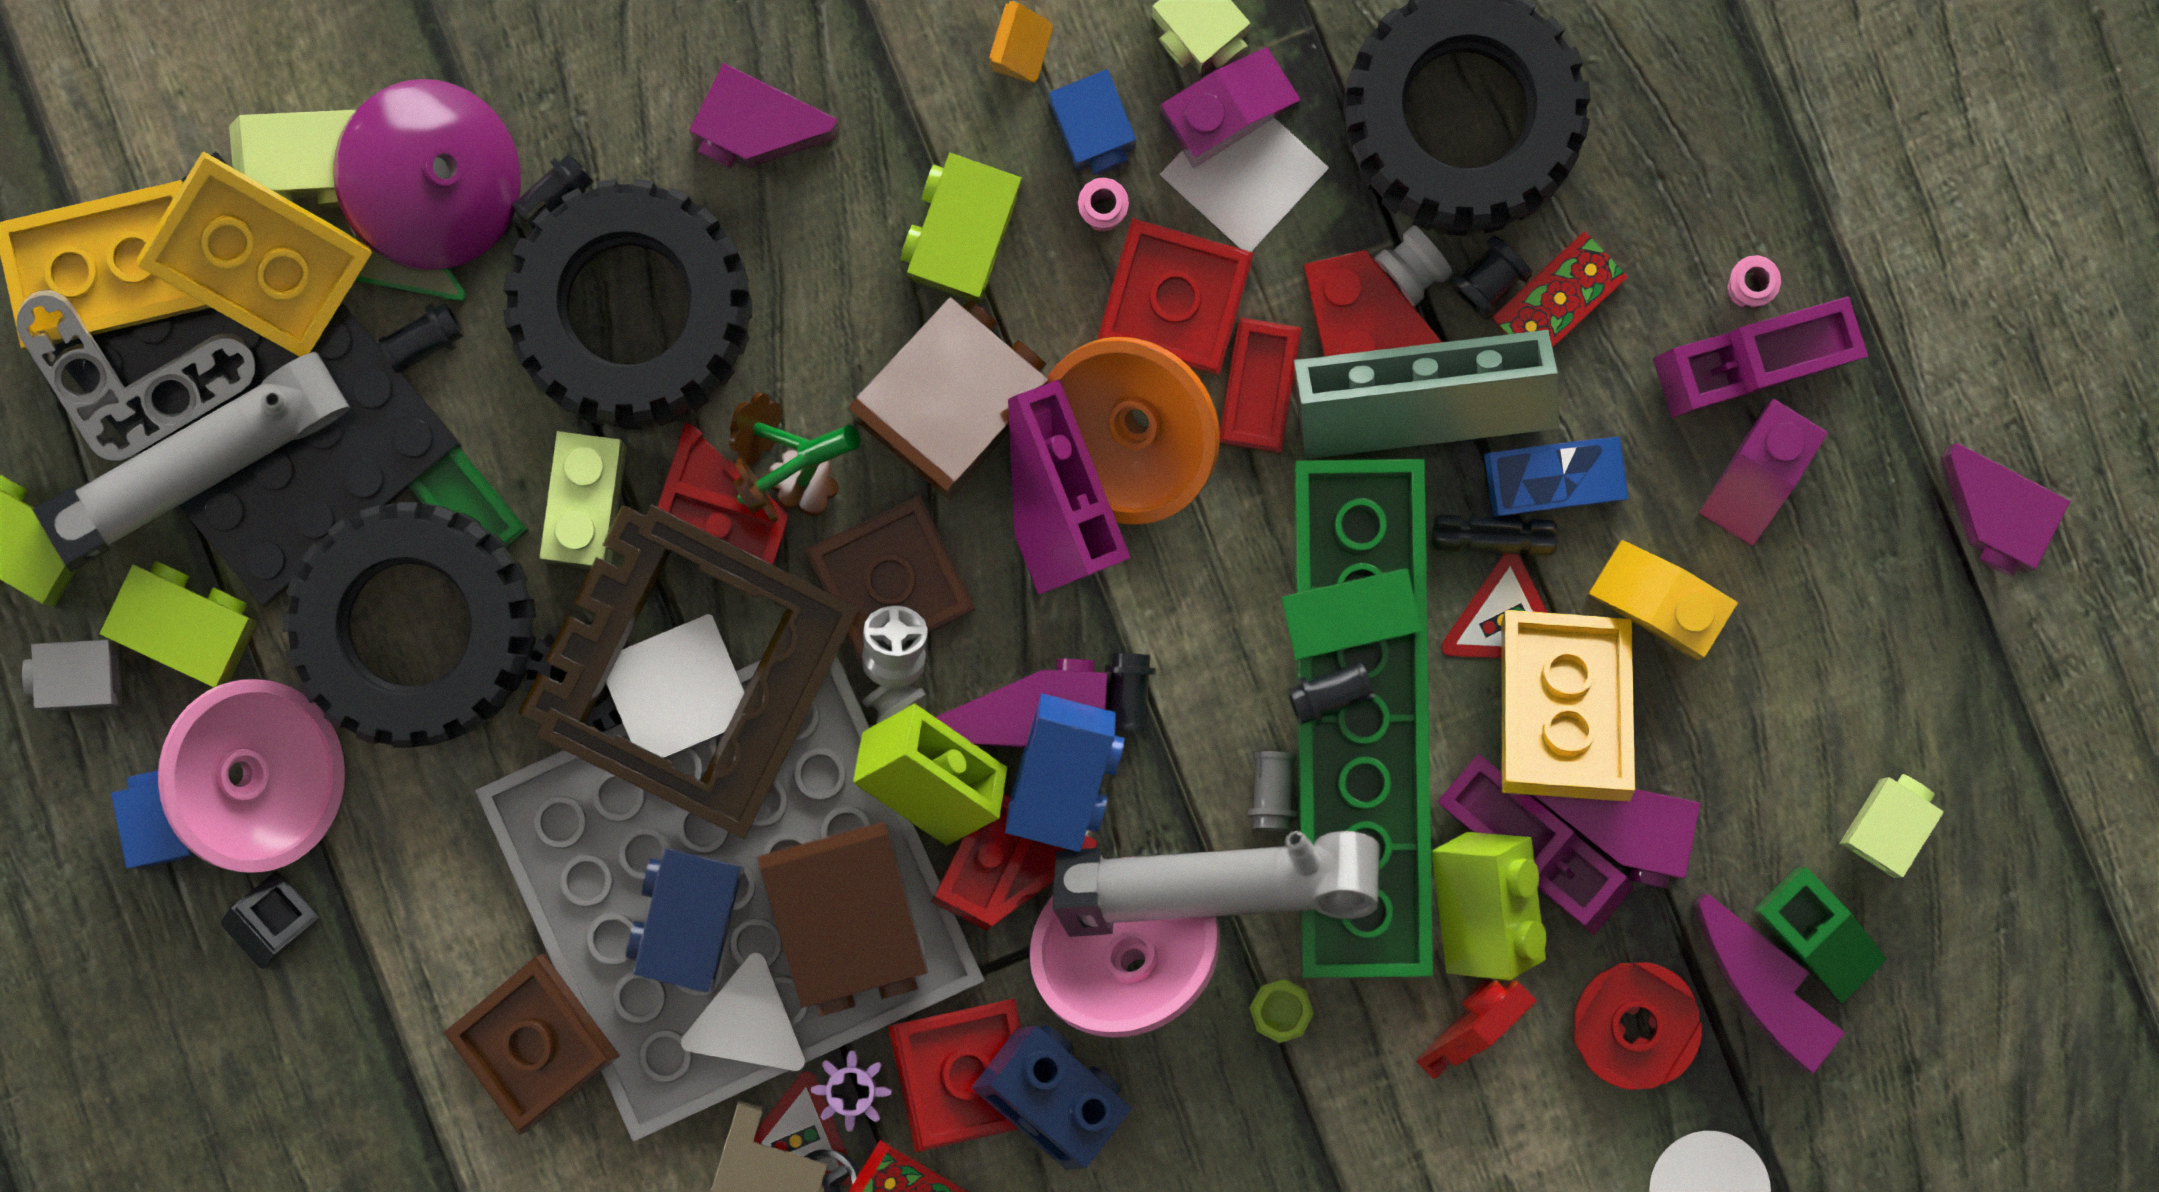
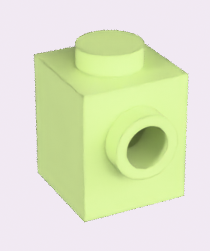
[1152,0,1251,74]
[1839,774,1944,878]

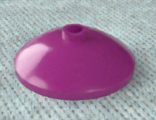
[333,79,521,271]

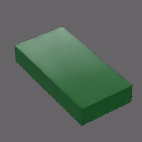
[409,446,528,547]
[1280,568,1422,661]

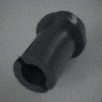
[512,153,594,229]
[378,303,464,374]
[1105,652,1156,732]
[1287,661,1375,726]

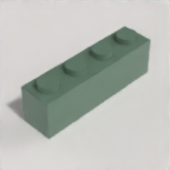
[1294,330,1559,459]

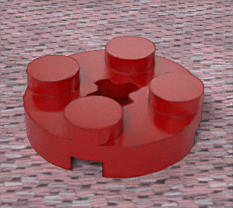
[1572,962,1702,1090]

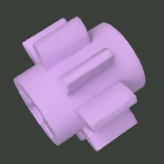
[811,1050,892,1131]

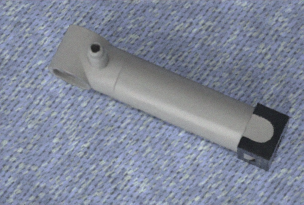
[32,352,350,572]
[1052,831,1379,937]

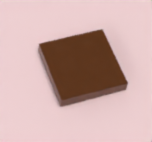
[805,494,975,665]
[443,954,620,1135]

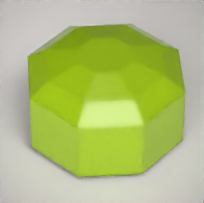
[1249,979,1314,1043]

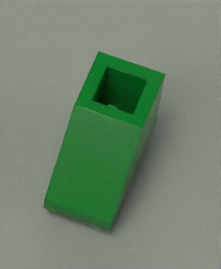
[1751,867,1887,1004]

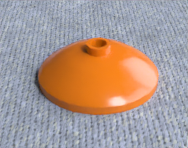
[1044,337,1220,524]

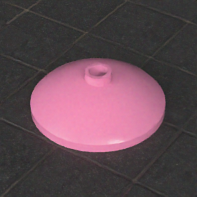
[158,679,345,873]
[1030,857,1220,1037]

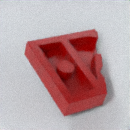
[1303,250,1442,357]
[657,423,789,565]
[931,793,1098,931]
[1415,978,1537,1079]

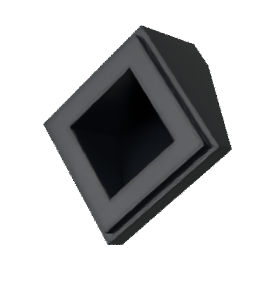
[221,870,319,969]

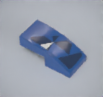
[1484,436,1629,517]

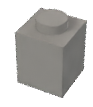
[22,640,122,711]

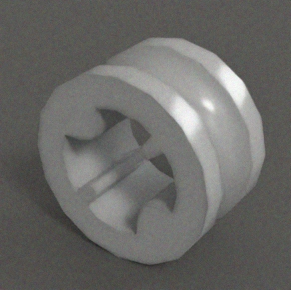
[862,684,926,724]

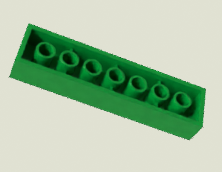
[1293,459,1433,978]

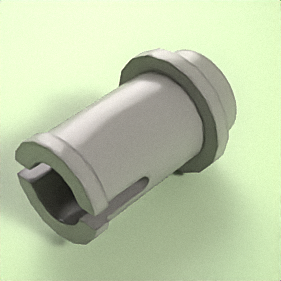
[1247,751,1298,832]

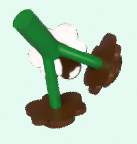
[729,392,861,523]

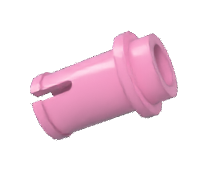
[1078,178,1129,232]
[1727,255,1781,308]

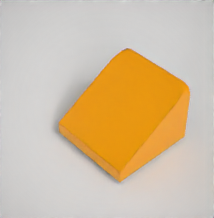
[989,1,1053,83]

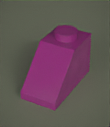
[1160,47,1301,169]
[689,63,840,169]
[1698,399,1828,547]
[1940,442,2071,577]

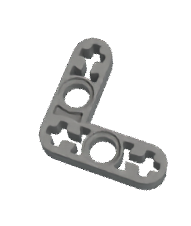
[17,290,255,461]

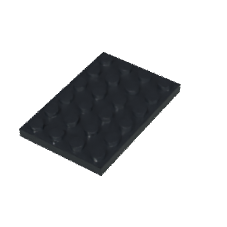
[52,151,461,607]

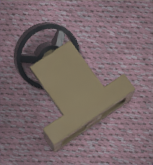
[710,1099,861,1192]

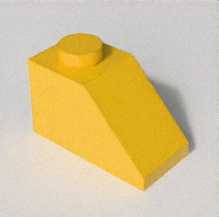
[1588,540,1738,661]

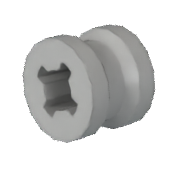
[1374,225,1453,307]
[861,605,928,688]

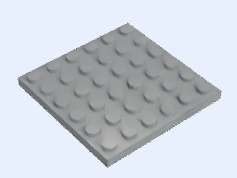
[475,655,985,1142]

